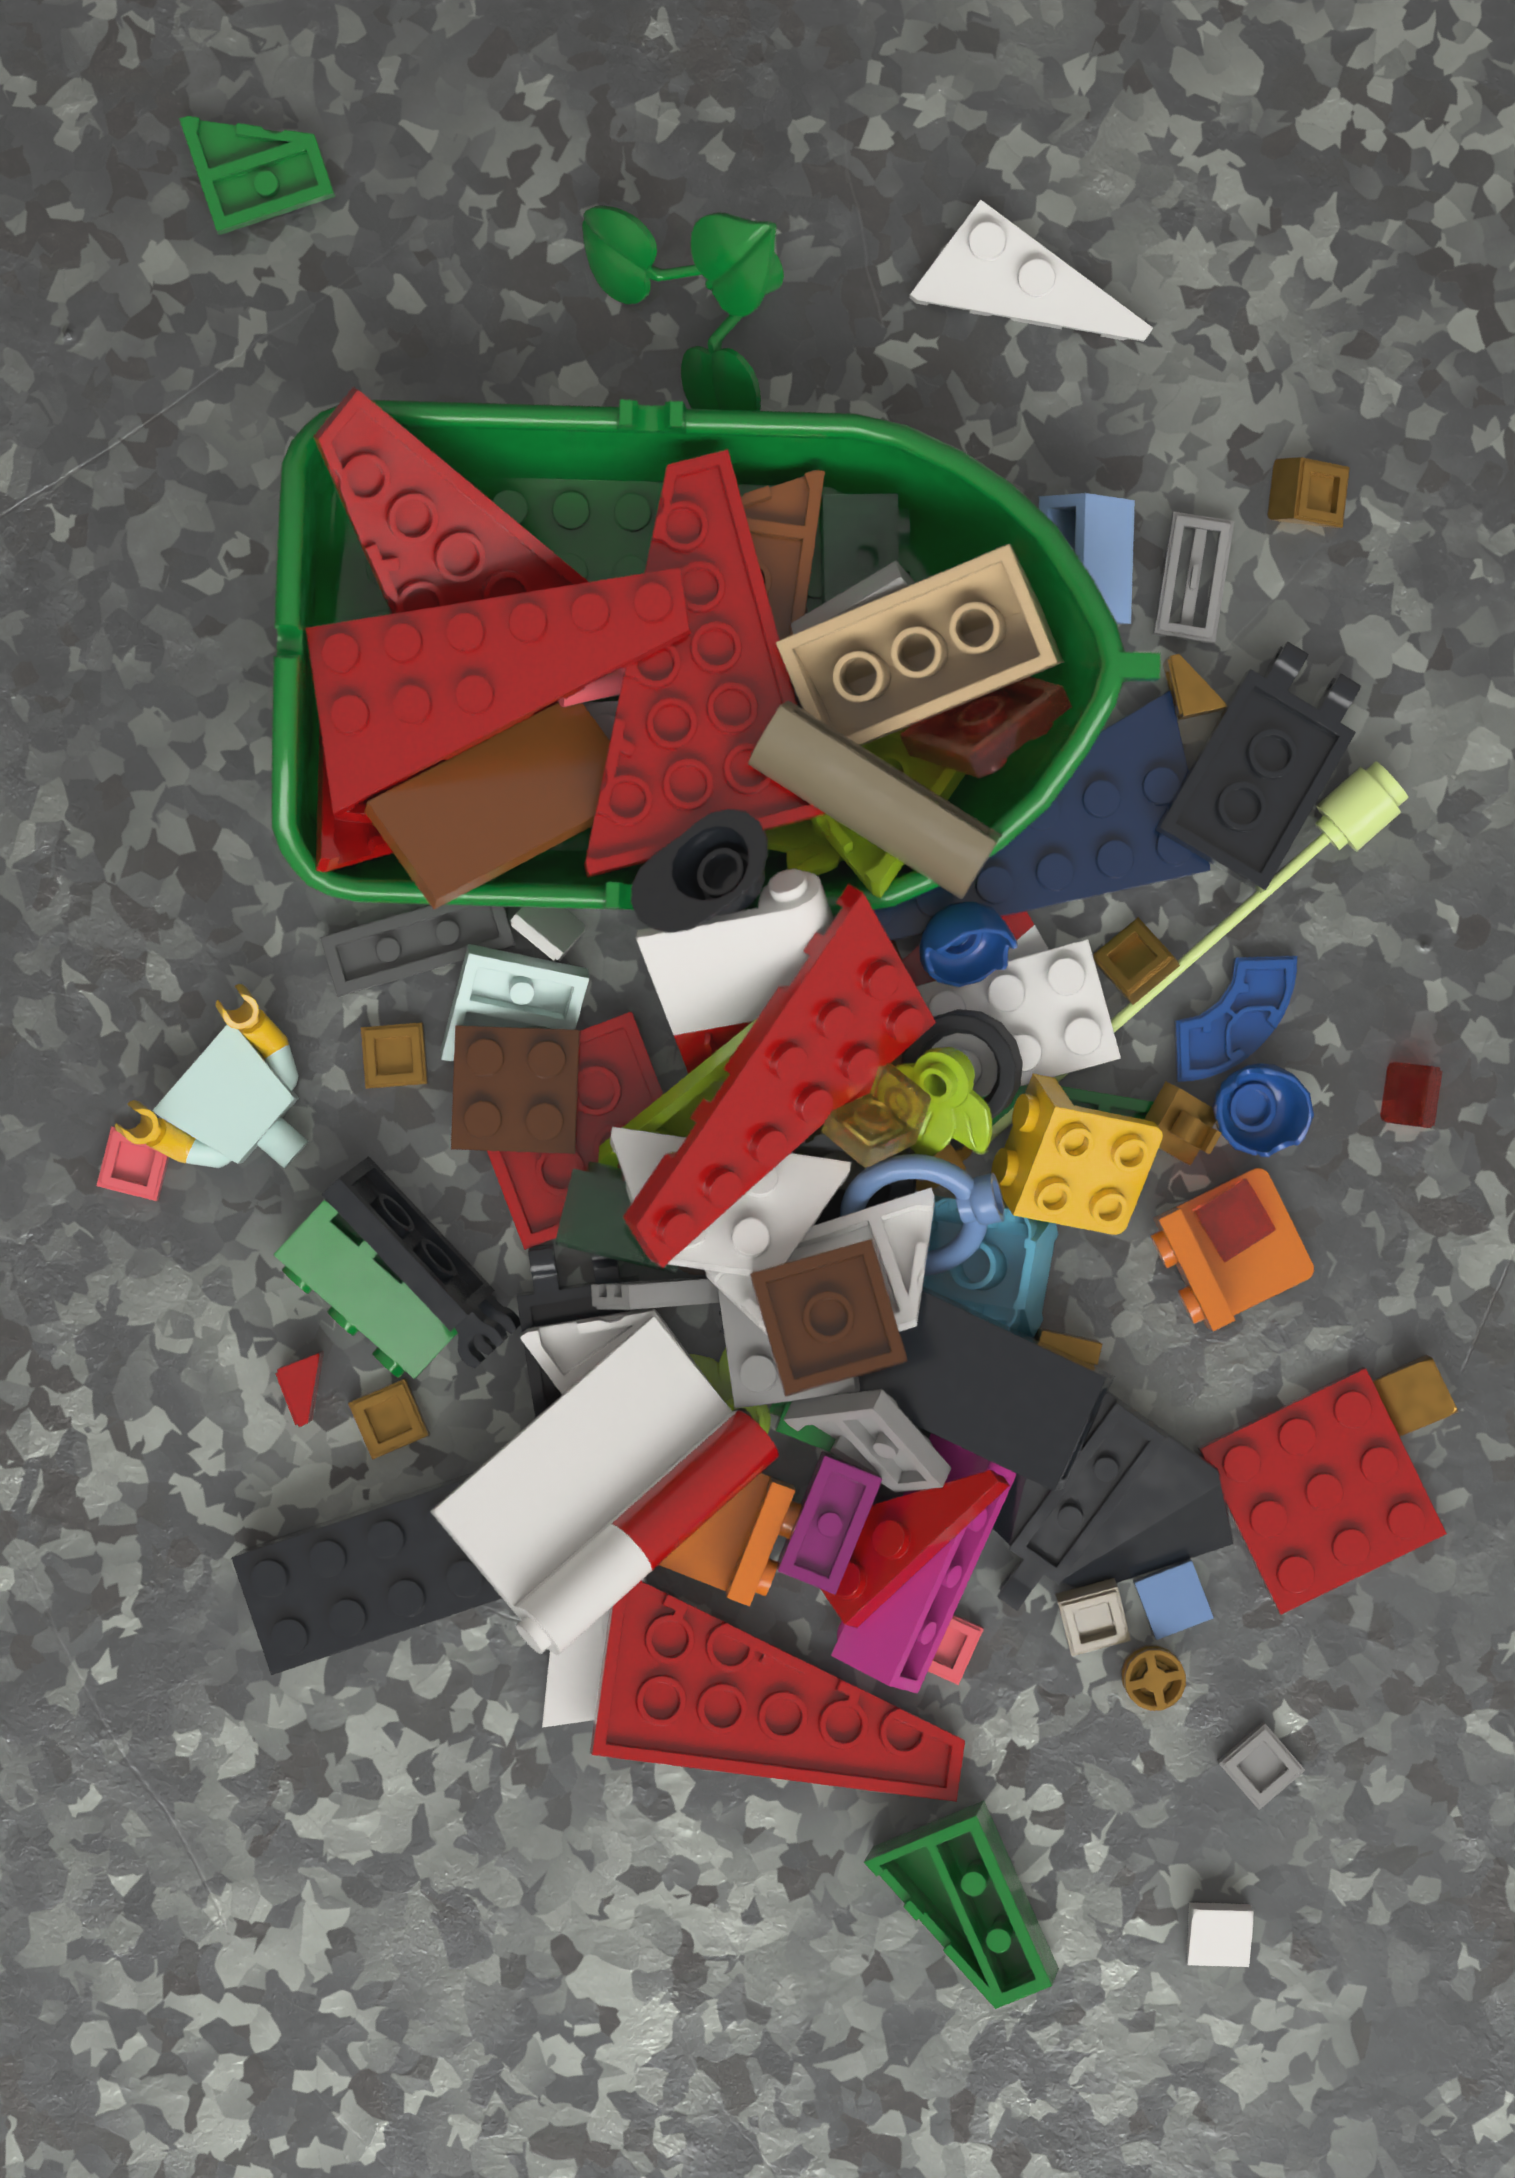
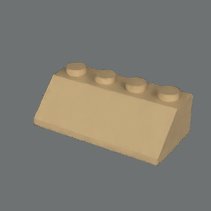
[776,544,1064,746]

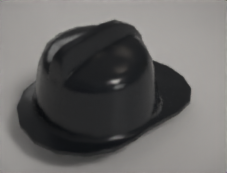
[631,809,768,933]

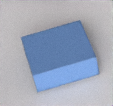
[1133,1559,1214,1640]

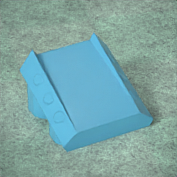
[923,1195,1058,1337]

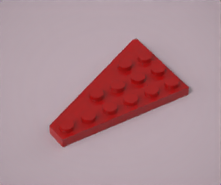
[313,387,589,752]
[584,450,826,877]

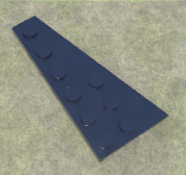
[873,690,1211,941]

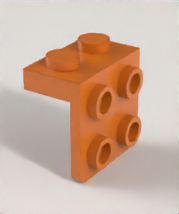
[1150,1168,1314,1331]
[659,1472,802,1607]

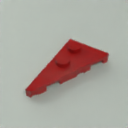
[821,1470,1010,1628]

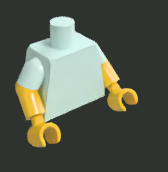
[115,984,309,1169]

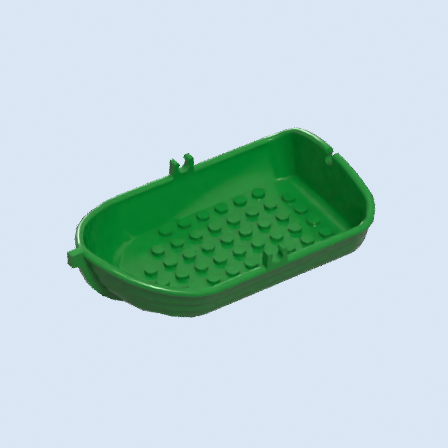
[271,399,1161,916]

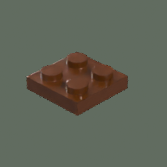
[451,1025,580,1154]
[750,1239,907,1397]

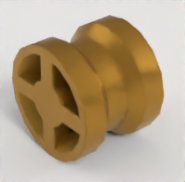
[1121,1645,1186,1711]

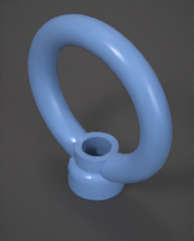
[840,1154,1005,1276]

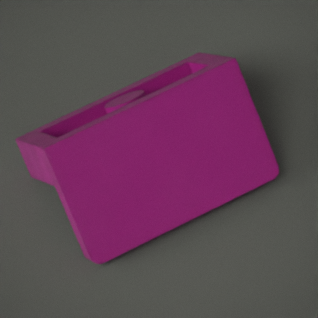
[777,1451,882,1595]

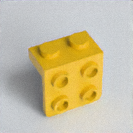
[991,1073,1163,1235]

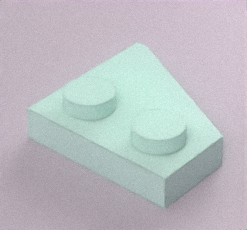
[440,944,589,1061]

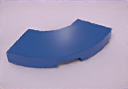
[1174,956,1297,1082]

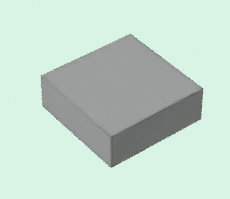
[1217,1721,1305,1810]

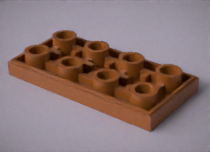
[365,703,610,910]

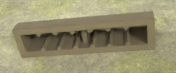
[748,700,1002,900]

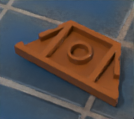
[741,470,825,692]

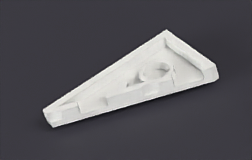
[909,200,1153,342]

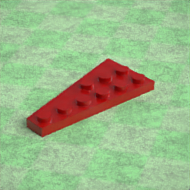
[306,568,691,817]
[623,884,936,1268]
[590,1581,965,1802]

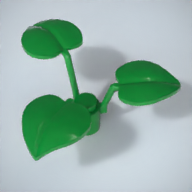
[582,205,784,411]

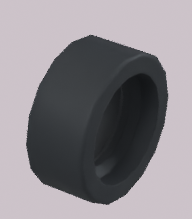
[901,1009,1023,1119]

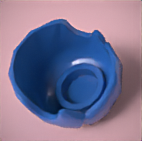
[919,901,1018,988]
[1212,1063,1314,1157]

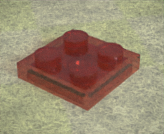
[900,677,1072,778]

